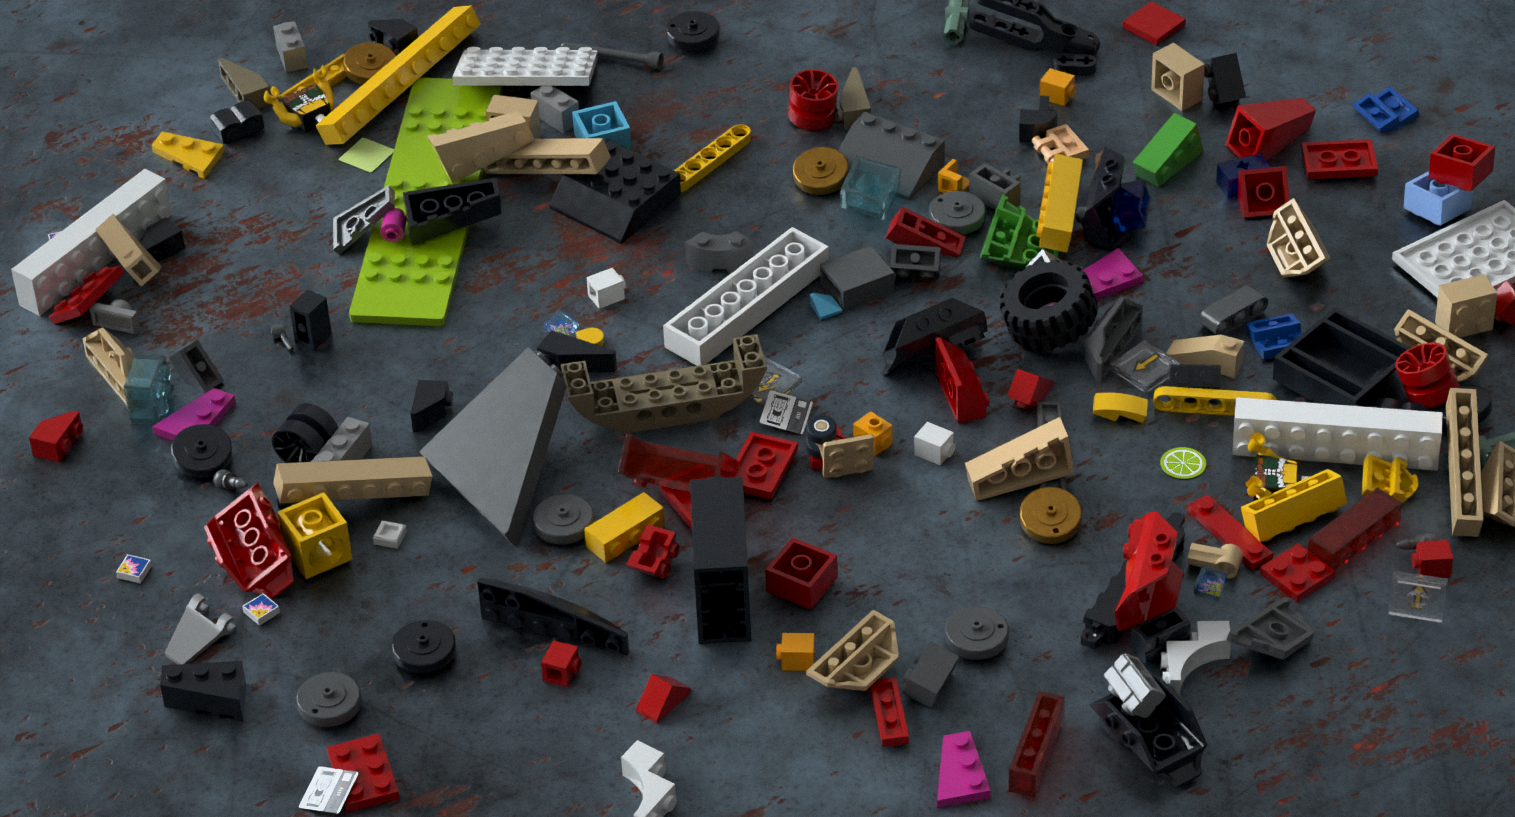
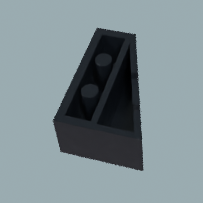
[160,661,246,722]

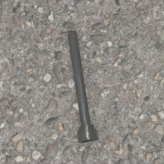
[561,42,664,70]

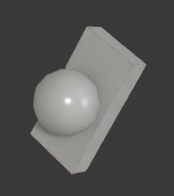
[90,299,140,334]

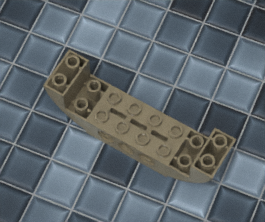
[561,334,767,434]

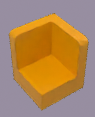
[938,159,969,193]

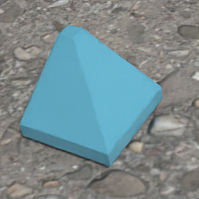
[810,293,842,320]

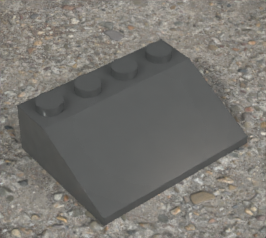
[838,112,945,200]

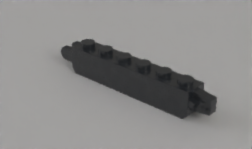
[1080,512,1185,650]

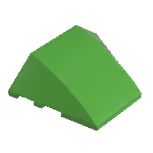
[979,194,1059,269]

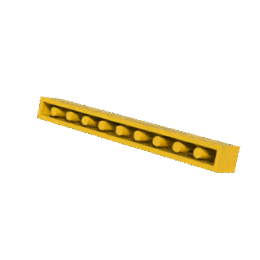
[315,5,481,145]

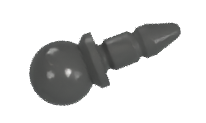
[213,469,248,490]
[1396,533,1439,550]

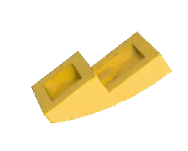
[1093,393,1148,423]

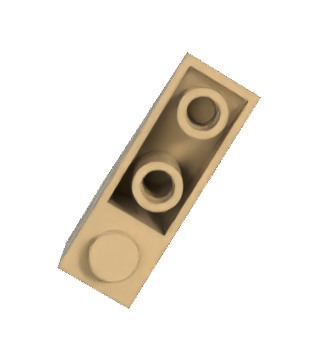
[95,214,162,286]

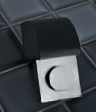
[1019,96,1058,142]

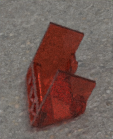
[618,434,740,492]

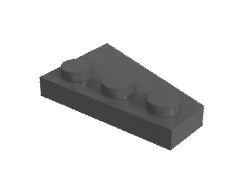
[333,185,395,255]

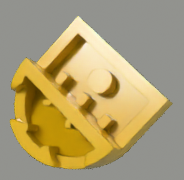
[1362,454,1418,506]

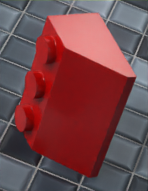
[935,337,990,423]

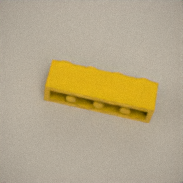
[1241,469,1347,542]

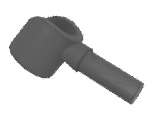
[271,323,294,352]

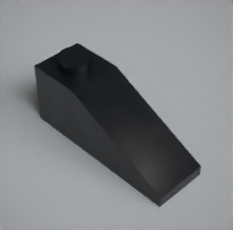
[537,330,617,372]

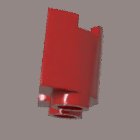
[626,524,680,579]

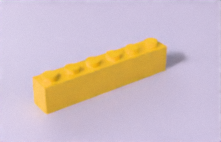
[1036,154,1083,253]

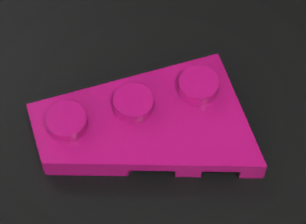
[152,388,236,440]
[937,731,991,808]

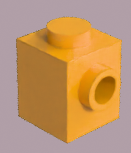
[1040,68,1077,106]
[853,411,893,456]
[776,633,815,671]

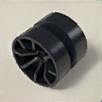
[272,403,338,463]

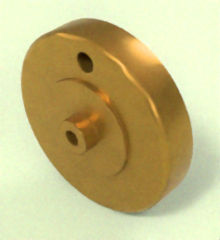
[343,42,396,85]
[793,147,849,195]
[1020,487,1082,544]

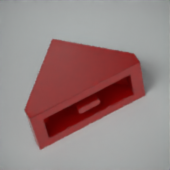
[636,674,691,723]

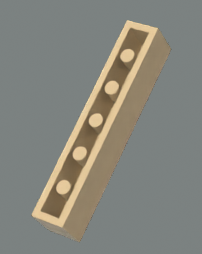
[483,138,611,174]
[1446,388,1483,537]
[273,457,432,503]

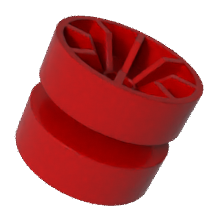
[788,69,838,130]
[1395,343,1460,408]

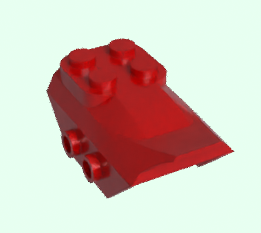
[204,482,294,599]
[1114,511,1184,631]

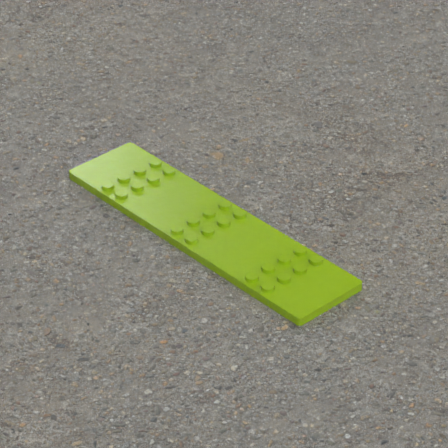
[349,78,503,326]

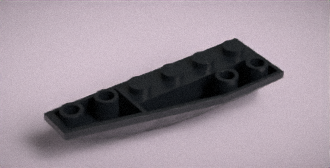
[477,578,629,655]

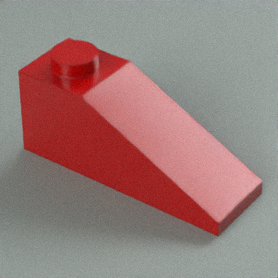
[885,206,966,257]

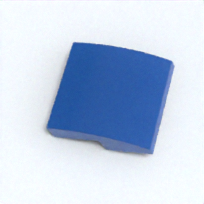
[1352,86,1419,132]
[1246,313,1303,360]

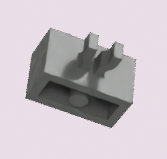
[969,163,1021,210]

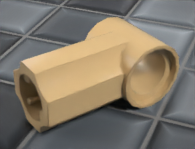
[1188,543,1243,579]

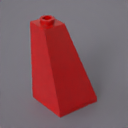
[1225,98,1316,169]

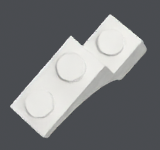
[1161,621,1231,696]
[621,740,677,817]

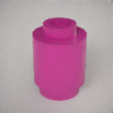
[380,208,407,242]

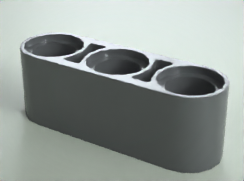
[1199,285,1269,335]

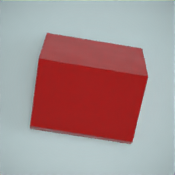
[1237,166,1290,218]

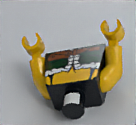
[264,65,334,132]
[1246,432,1310,501]

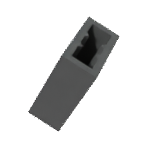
[820,246,896,310]

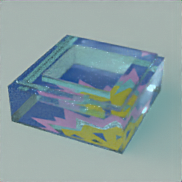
[544,312,579,335]
[1194,567,1228,597]

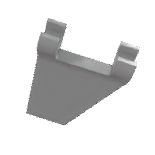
[165,593,237,664]

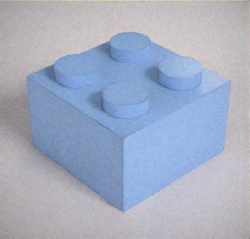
[1404,171,1473,226]

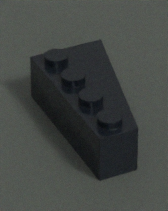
[403,178,502,246]

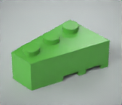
[1133,113,1204,187]

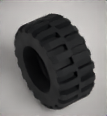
[999,260,1098,351]

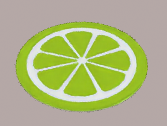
[1160,447,1206,479]

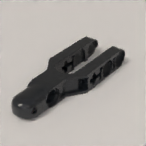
[969,0,1100,56]

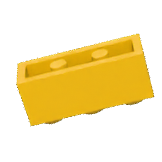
[584,492,665,563]

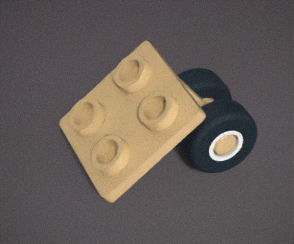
[806,415,874,478]

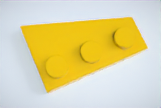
[152,132,225,179]

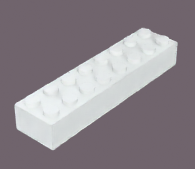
[11,169,172,316]
[663,227,829,366]
[1232,397,1442,471]

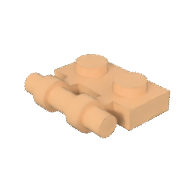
[1032,124,1089,164]

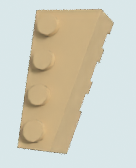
[427,111,535,184]
[965,417,1074,501]

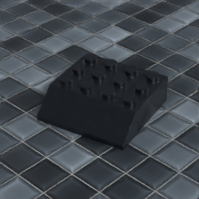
[549,139,681,244]
[1273,307,1411,406]

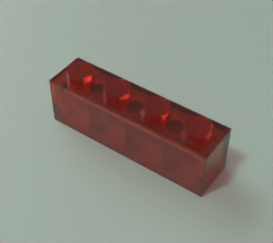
[1308,488,1402,570]
[1009,691,1065,797]

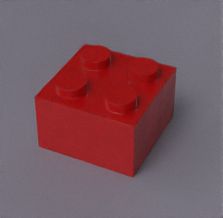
[1428,134,1496,191]
[765,537,838,610]

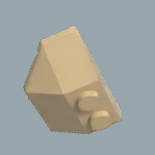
[1267,198,1331,278]
[1394,309,1489,383]
[82,328,146,410]
[1481,441,1515,527]
[806,610,899,691]

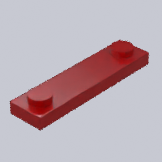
[1187,494,1273,570]

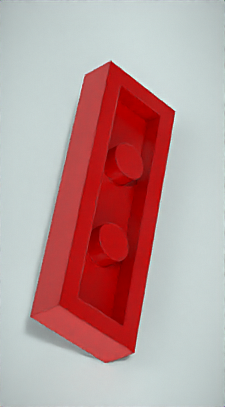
[870,677,909,747]

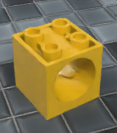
[277,492,352,579]

